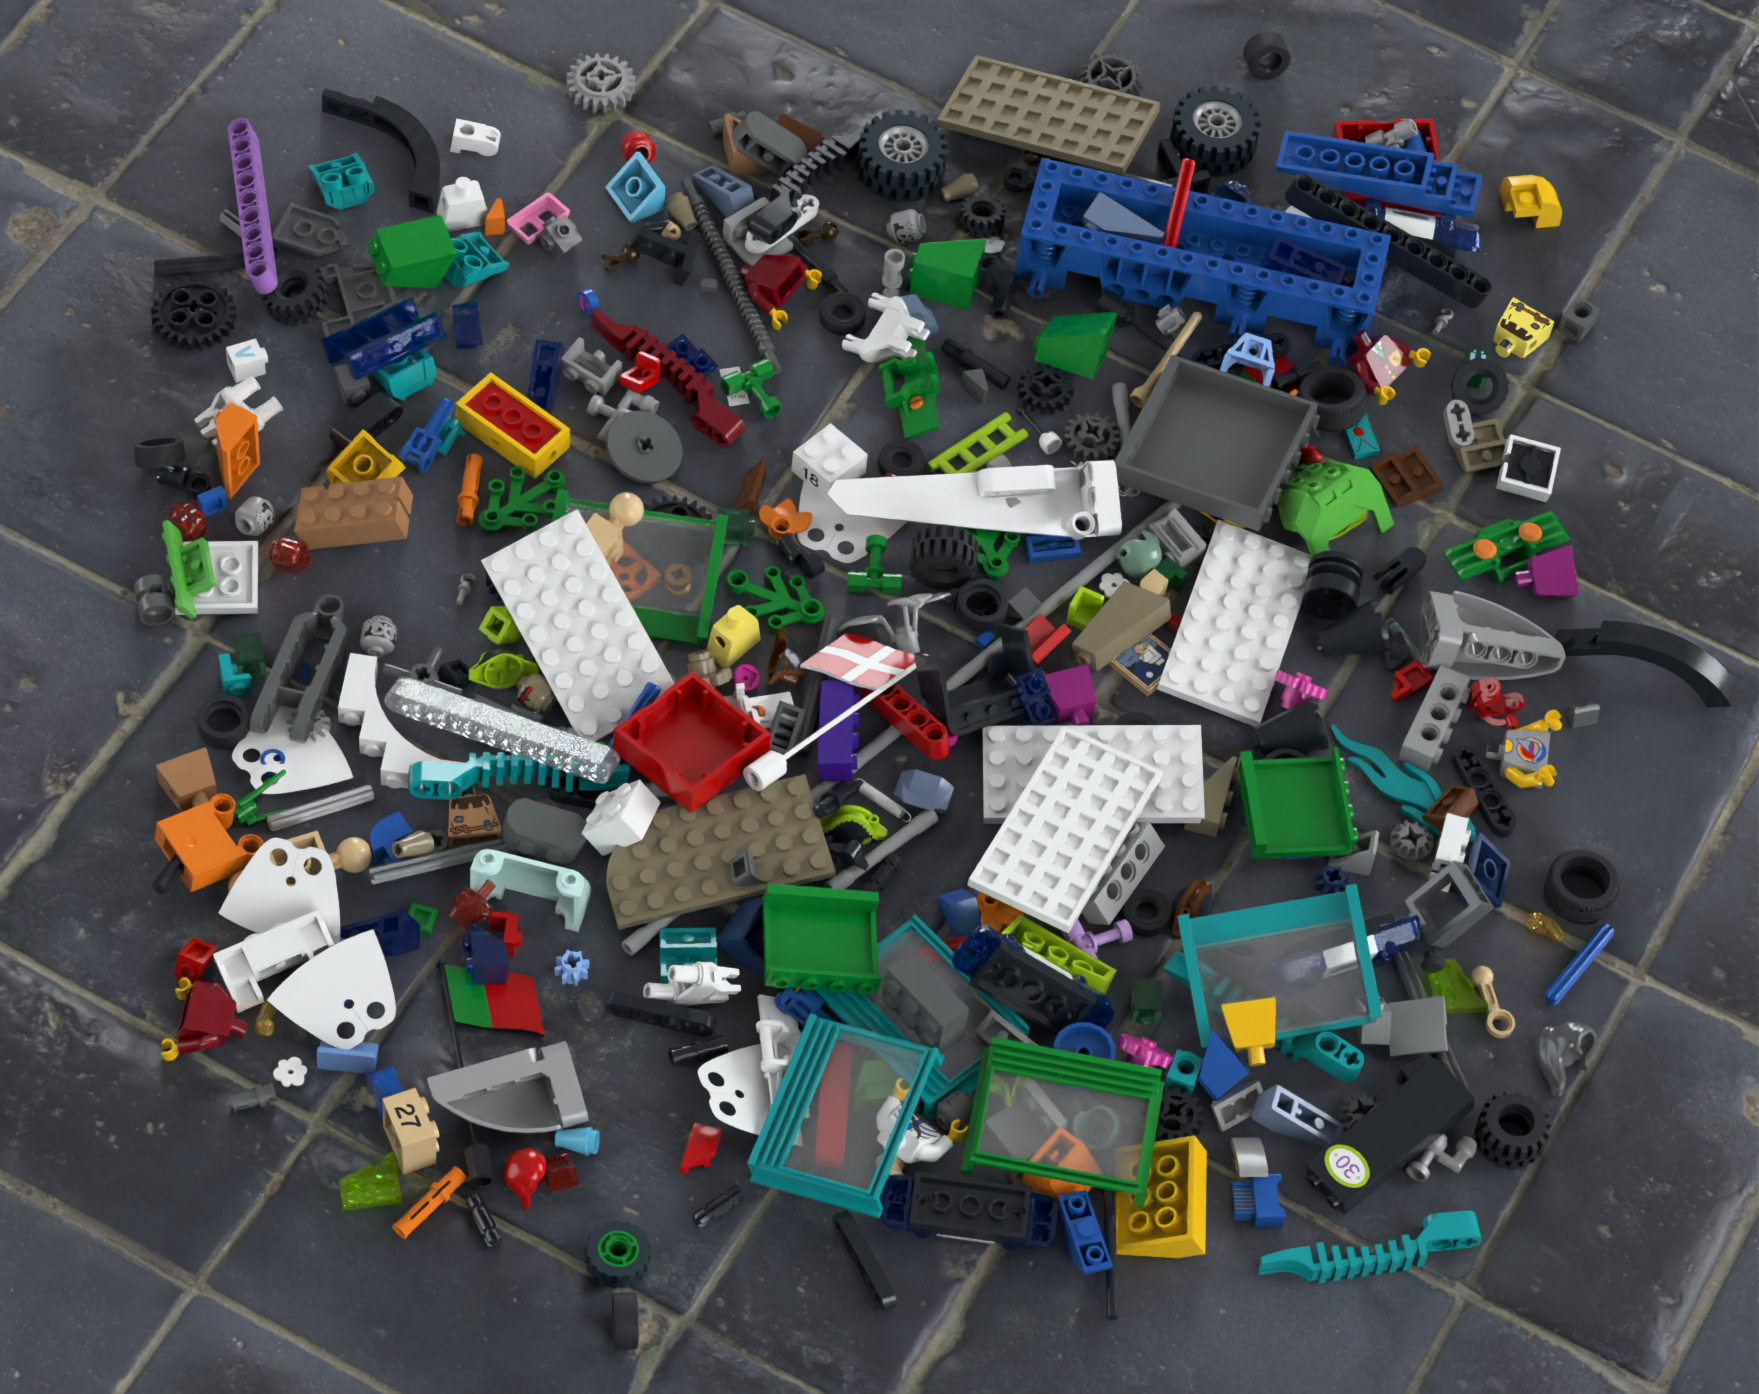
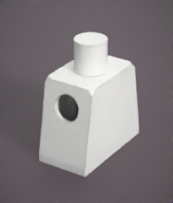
[437,177,488,232]

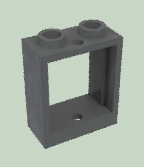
[1405,860,1494,948]

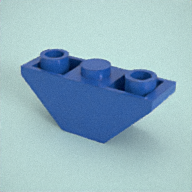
[1058,1190,1113,1275]

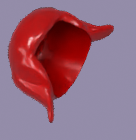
[503,1147,546,1209]

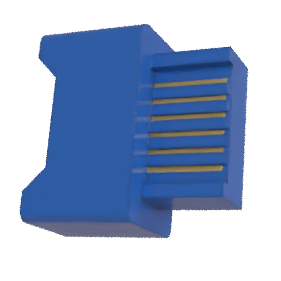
[1230,1174,1286,1228]

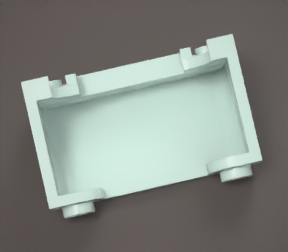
[470,849,591,932]

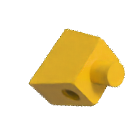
[1221,997,1276,1066]

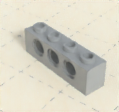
[1398,665,1471,772]
[1081,822,1165,925]

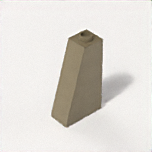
[1072,581,1171,671]

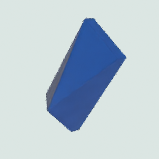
[366,1066,403,1121]

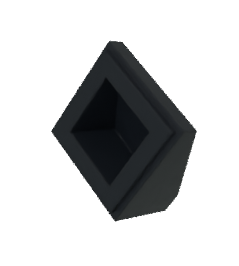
[437,659,473,689]

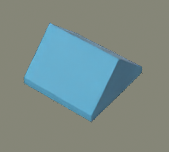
[605,151,665,223]

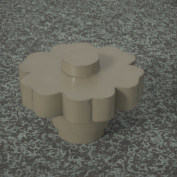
[676,650,733,688]

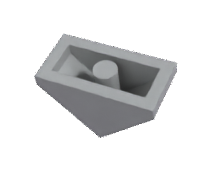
[1328,830,1379,876]

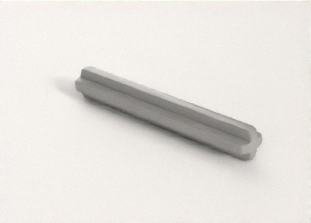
[267,785,374,831]

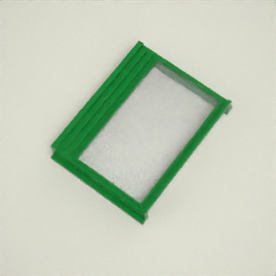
[552,489,728,646]
[961,1037,1164,1208]

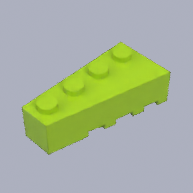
[993,915,1117,1007]

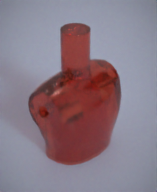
[448,879,496,931]

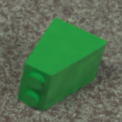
[367,215,457,289]
[907,239,986,310]
[1033,312,1117,380]

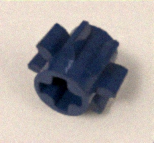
[1314,865,1349,895]

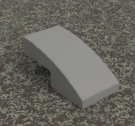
[1231,1137,1268,1177]

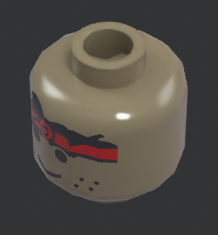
[516,673,557,713]

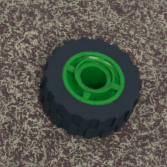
[584,1220,651,1289]

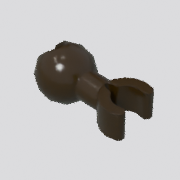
[1023,150,1062,166]
[797,221,838,247]
[602,242,640,273]

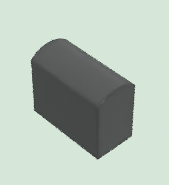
[701,278,718,293]

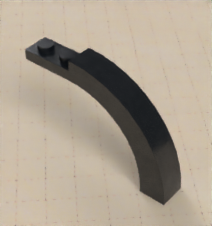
[322,88,440,214]
[1555,621,1738,707]

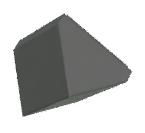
[1006,586,1042,620]
[1565,702,1600,728]
[729,850,758,887]

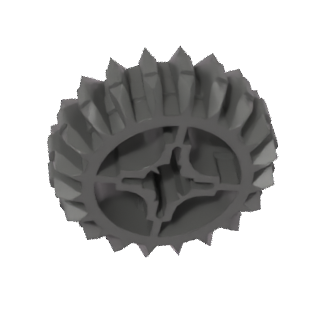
[1077,52,1144,97]

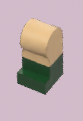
[1140,557,1188,596]

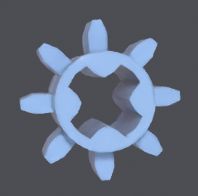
[554,949,589,986]

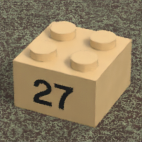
[382,1088,440,1175]

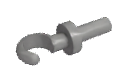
[1432,308,1454,335]
[456,574,476,605]

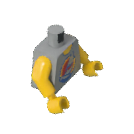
[1485,709,1562,789]

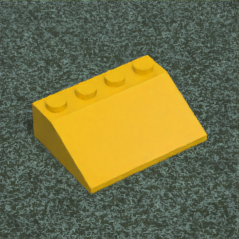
[1113,1135,1207,1258]

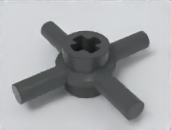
[382,646,463,716]

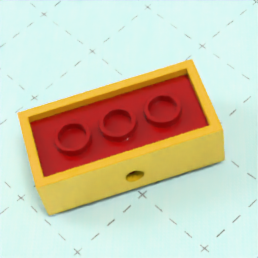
[455,372,570,479]

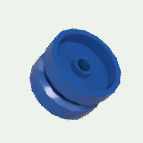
[1053,1022,1116,1096]

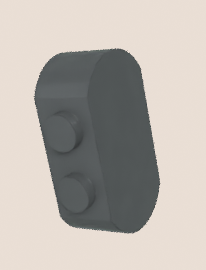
[732,111,808,178]
[501,798,586,864]

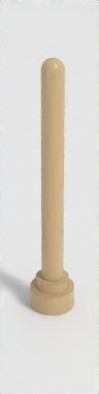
[1129,312,1202,409]

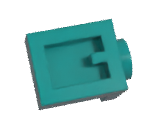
[437,416,465,456]
[218,653,251,697]

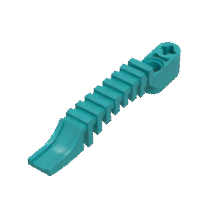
[409,752,629,800]
[1162,950,1364,1083]
[1258,1211,1482,1283]

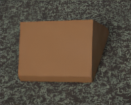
[722,113,769,177]

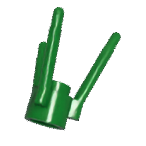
[233,770,288,827]

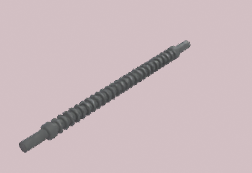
[681,178,782,375]

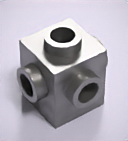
[538,215,583,260]

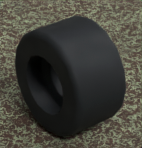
[1243,31,1291,80]

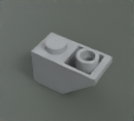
[1355,994,1392,1045]

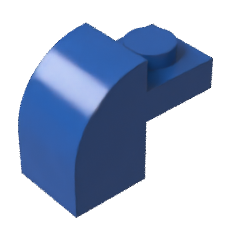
[370,811,413,881]

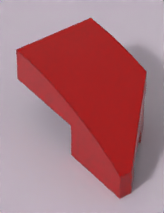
[1391,659,1434,702]
[679,1123,722,1174]

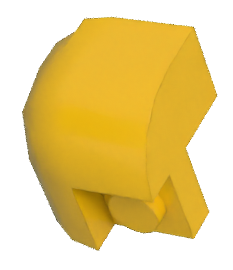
[1499,175,1562,228]

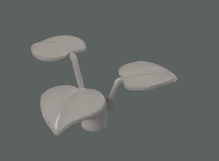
[837,593,952,654]

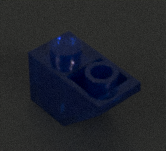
[463,923,509,985]

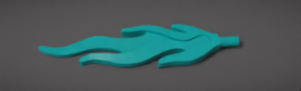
[1330,725,1476,843]

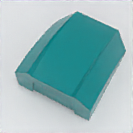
[362,337,437,401]

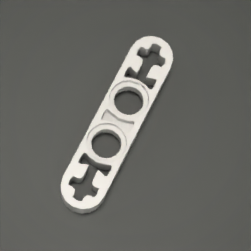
[745,194,819,254]

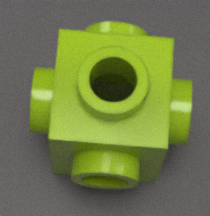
[479,606,522,645]

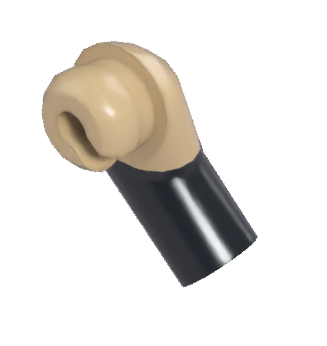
[644,220,681,240]

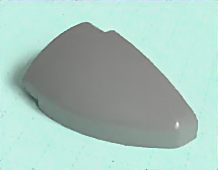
[1419,591,1566,680]
[427,1041,589,1134]

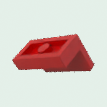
[1024,614,1071,666]

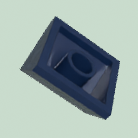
[1459,832,1511,908]

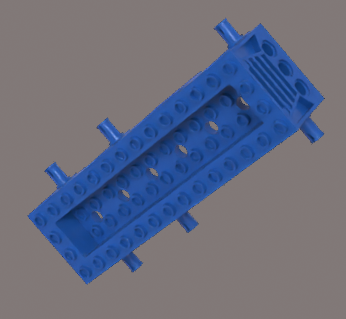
[1015,158,1391,366]

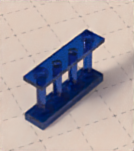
[322,297,447,380]

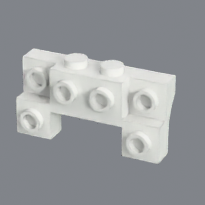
[213,909,335,1013]

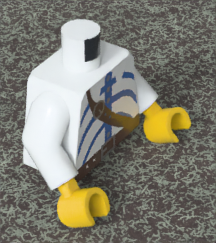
[877,1078,968,1163]

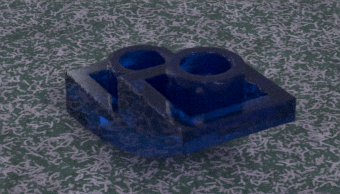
[452,301,483,349]
[667,334,719,378]
[1015,667,1058,726]

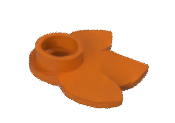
[759,498,812,541]
[976,892,1025,935]

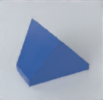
[1197,1029,1251,1101]

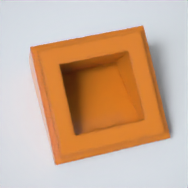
[485,198,505,236]

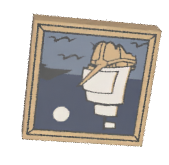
[1108,634,1171,697]

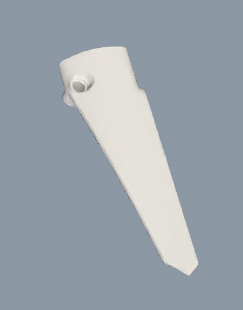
[827,460,1122,540]

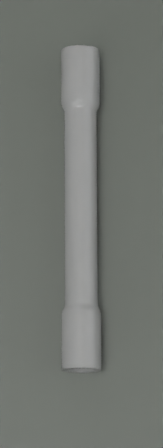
[1112,383,1140,497]
[824,809,938,889]

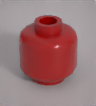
[620,130,656,163]

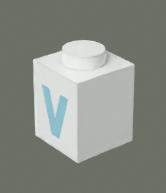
[226,339,268,383]

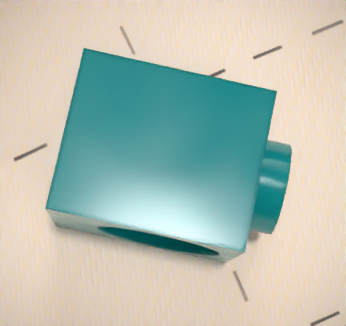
[1163,1049,1204,1099]

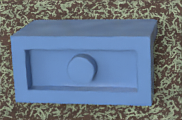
[317,1040,379,1074]

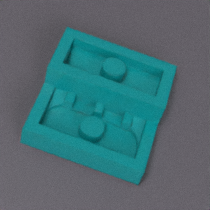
[659,928,717,984]

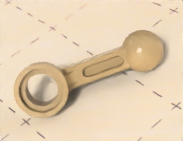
[1471,966,1515,1038]

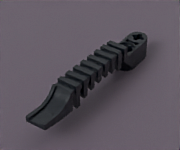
[748,122,868,245]

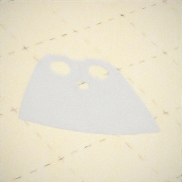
[797,481,908,563]
[232,705,353,794]
[218,838,340,944]
[267,929,396,1050]
[698,1044,803,1147]

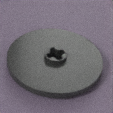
[606,411,683,484]

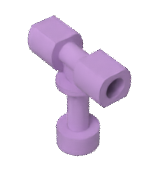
[1061,918,1133,959]

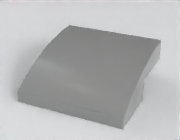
[1388,996,1448,1058]

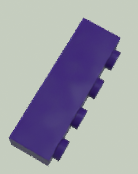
[817,680,861,782]

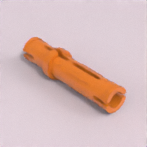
[456,454,483,527]
[392,1166,467,1239]

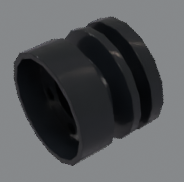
[1302,551,1364,620]

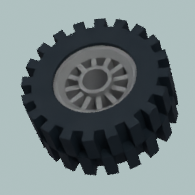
[1170,86,1261,177]
[857,110,948,202]

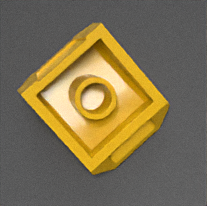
[326,429,406,485]

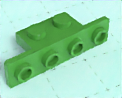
[162,520,216,620]

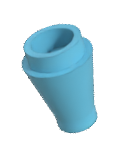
[555,1127,600,1156]

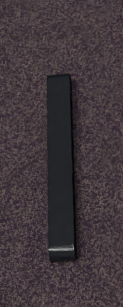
[1285,174,1492,308]

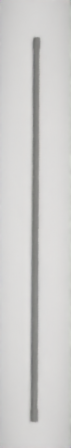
[621,500,1183,956]

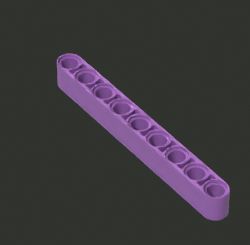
[228,118,278,294]

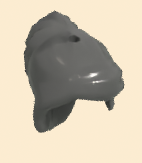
[1535,1021,1597,1098]

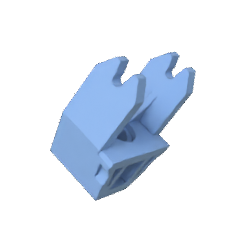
[1220,333,1275,387]

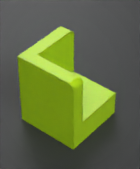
[1066,586,1105,630]

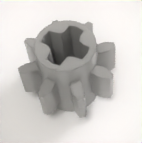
[1156,304,1188,338]

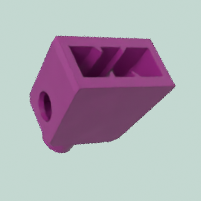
[1514,545,1579,598]
[1037,665,1096,725]

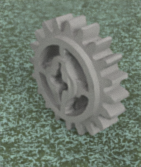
[566,53,635,113]

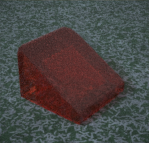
[544,1153,578,1192]

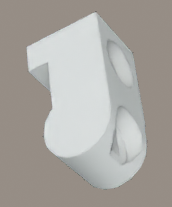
[450,119,501,156]

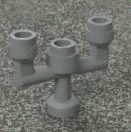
[587,389,659,442]
[1406,1134,1477,1182]

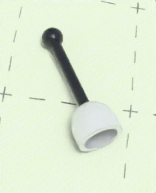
[1016,405,1062,455]

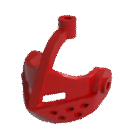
[1467,678,1525,730]

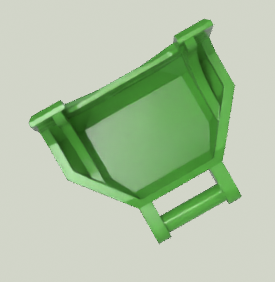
[1273,460,1394,557]

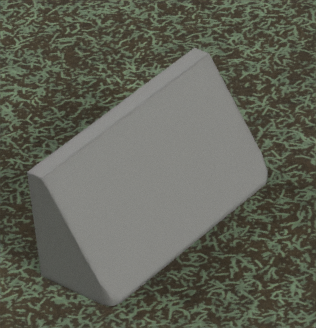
[975,1010,1039,1046]

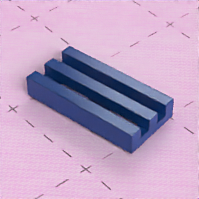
[1024,535,1082,563]

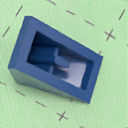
[937,889,983,938]

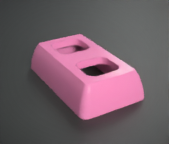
[507,193,570,245]

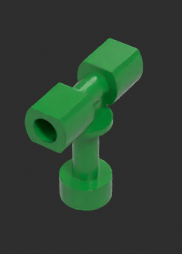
[720,358,782,419]
[847,535,902,595]

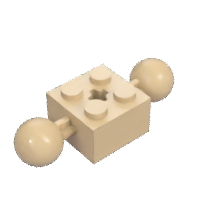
[586,492,644,565]
[228,830,372,893]

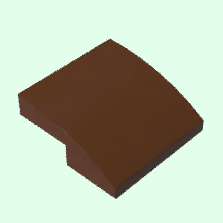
[1370,446,1444,507]

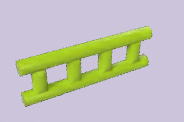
[926,412,1028,474]

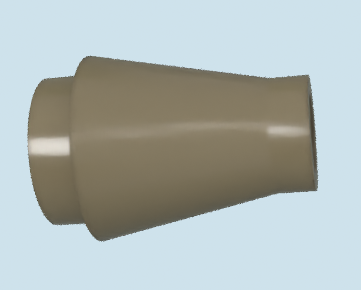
[940,173,980,202]
[665,192,698,231]
[392,830,434,858]

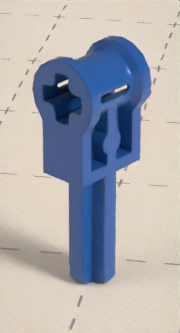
[399,398,455,473]
[775,987,847,1043]

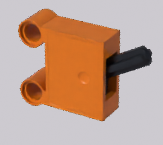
[152,793,264,895]

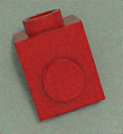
[619,351,660,393]
[490,911,523,958]

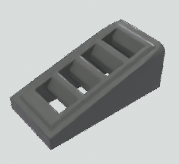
[769,701,805,762]

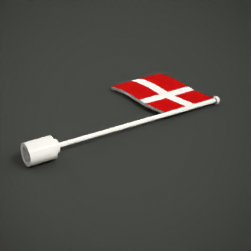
[743,633,929,791]

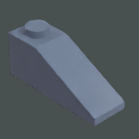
[692,165,755,218]
[1082,192,1164,245]
[1251,1085,1345,1148]

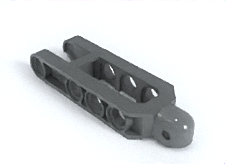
[250,594,348,744]

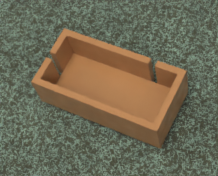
[294,476,413,550]

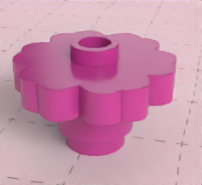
[1274,670,1328,709]
[1116,1033,1174,1068]

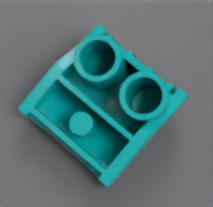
[308,153,375,210]
[444,231,509,287]

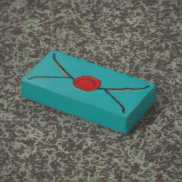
[1343,414,1380,460]

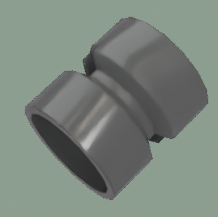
[134,574,175,626]

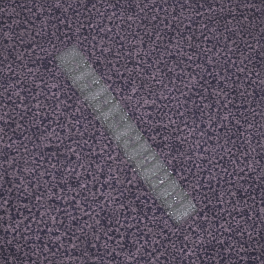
[384,677,621,783]

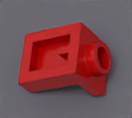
[174,937,219,984]

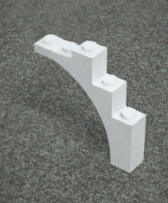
[338,653,462,789]

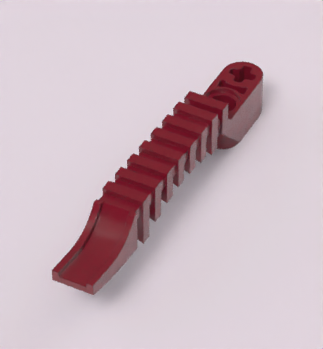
[592,308,746,448]

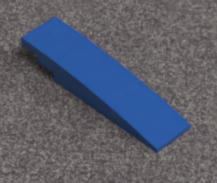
[1275,131,1482,218]

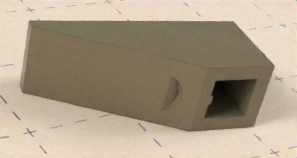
[1184,756,1238,837]

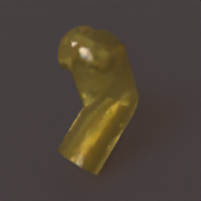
[1525,912,1566,943]
[254,1001,277,1036]

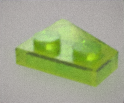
[1427,959,1488,1013]
[339,1152,401,1211]

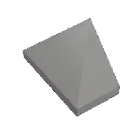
[1211,1080,1263,1132]

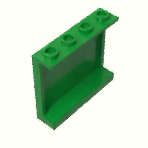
[1237,747,1358,859]
[762,883,882,995]

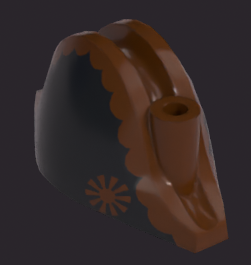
[767,627,808,686]
[1171,880,1213,940]

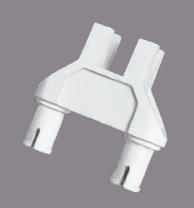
[842,293,930,363]
[194,375,283,448]
[643,962,741,1006]

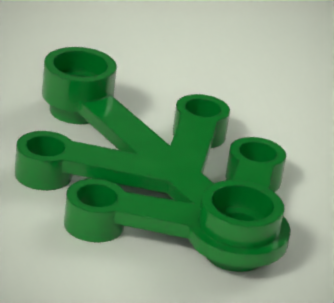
[479,466,565,534]
[959,527,1020,580]
[727,566,825,633]

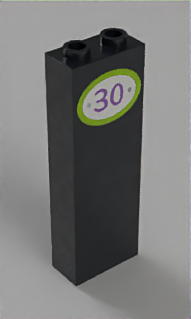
[1306,1058,1474,1215]

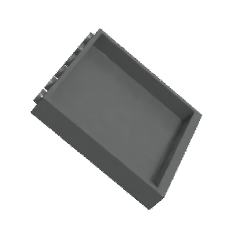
[1114,355,1320,531]

